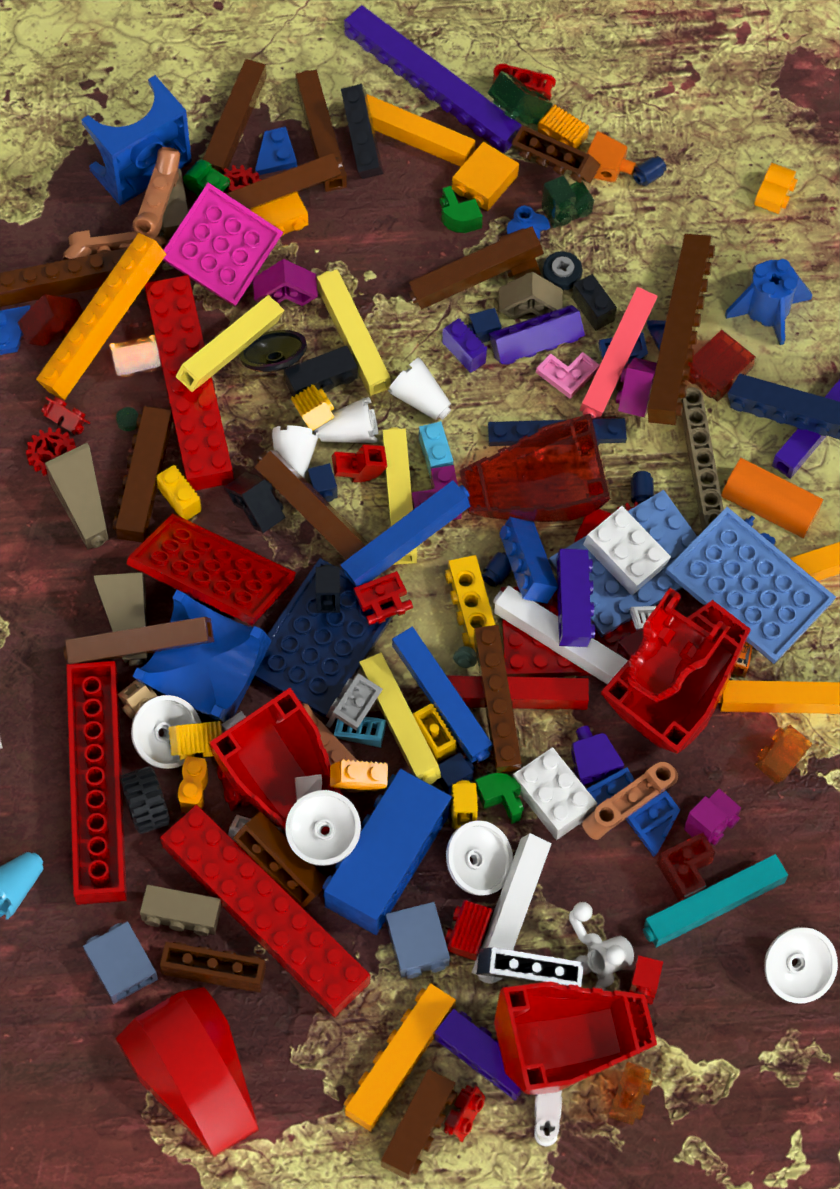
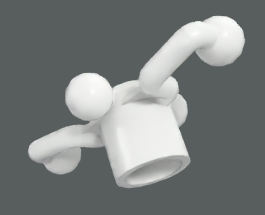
[569,902,634,991]

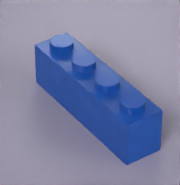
[499,517,558,604]

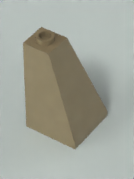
[45,443,109,550]
[94,572,149,666]

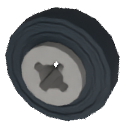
[542,251,583,290]

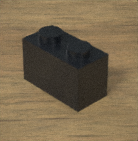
[572,274,617,331]
[316,564,340,613]

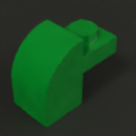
[183,159,230,196]
[440,186,483,233]
[475,773,524,824]

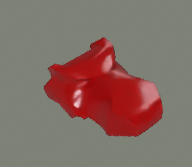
[628,588,730,702]

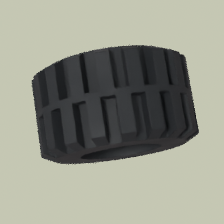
[120,766,169,834]

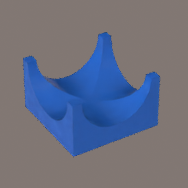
[81,75,192,206]
[133,590,272,724]

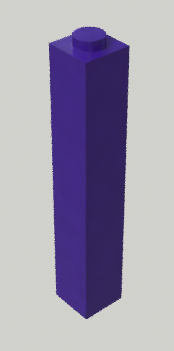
[772,379,840,479]

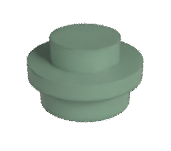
[453,646,477,668]

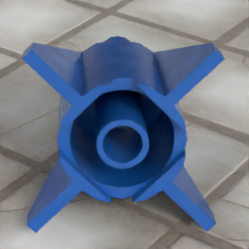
[725,259,812,345]

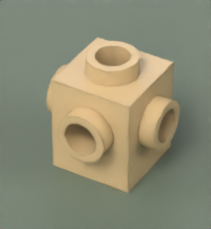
[117,680,158,719]

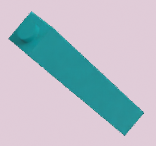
[643,854,788,948]

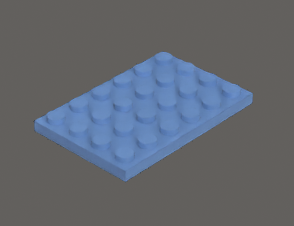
[548,490,697,638]
[665,507,836,664]

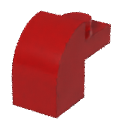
[332,444,388,482]

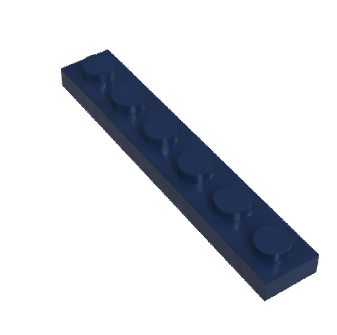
[488,418,627,446]

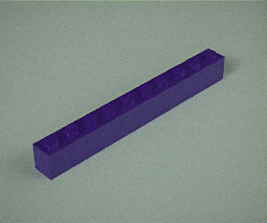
[344,5,522,153]

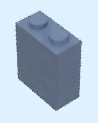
[386,902,450,979]
[83,922,158,1004]

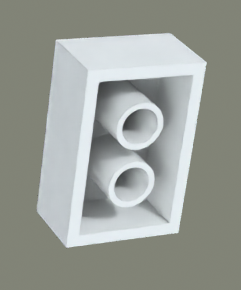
[583,506,671,595]
[513,747,597,840]

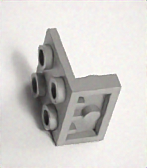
[326,673,383,730]

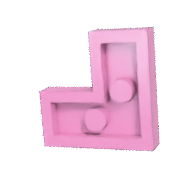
[536,352,600,399]

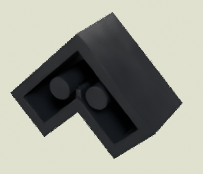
[224,471,286,533]

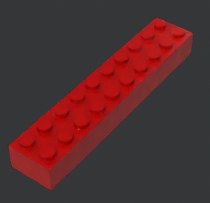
[145,275,234,491]
[66,661,127,905]
[160,804,371,1018]

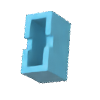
[419,422,454,479]

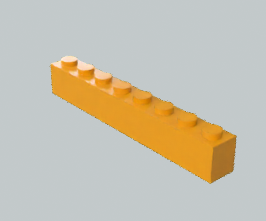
[36,233,166,401]

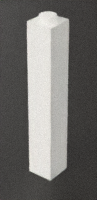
[493,585,628,684]
[472,833,551,984]

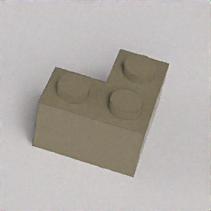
[499,272,563,319]

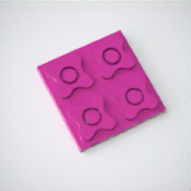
[163,183,283,307]

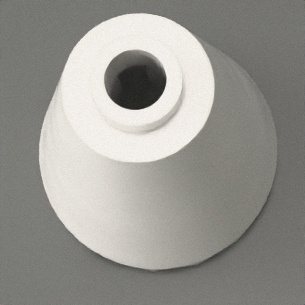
[388,358,451,420]
[314,397,379,443]
[272,425,318,478]

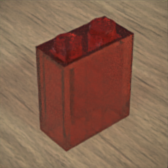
[688,330,756,402]

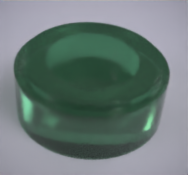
[116,407,139,431]

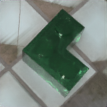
[488,71,553,125]
[541,175,594,228]

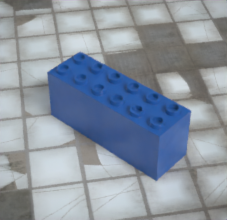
[323,768,452,936]

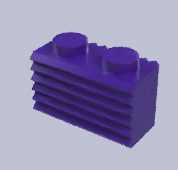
[442,318,487,373]

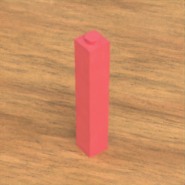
[579,287,658,419]

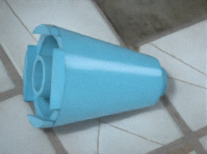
[0,852,43,919]

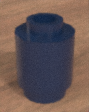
[633,156,666,186]
[630,471,654,505]
[482,552,512,587]

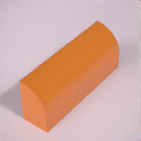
[721,458,824,539]

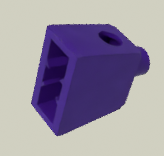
[571,726,624,786]

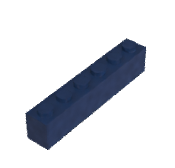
[728,373,840,440]

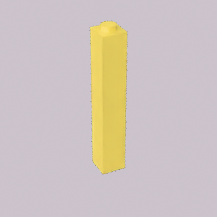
[317,269,391,396]
[176,295,284,392]
[383,427,417,565]
[359,653,441,784]

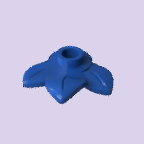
[507,205,550,240]

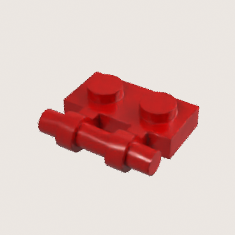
[354,571,413,625]

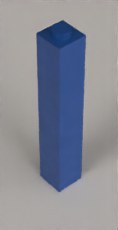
[341,480,470,587]
[392,626,493,763]

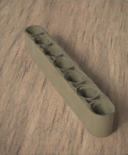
[681,387,724,532]

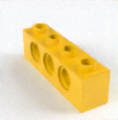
[445,555,495,651]

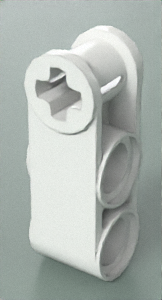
[534,1090,562,1147]

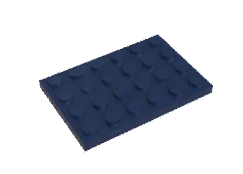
[254,558,394,719]

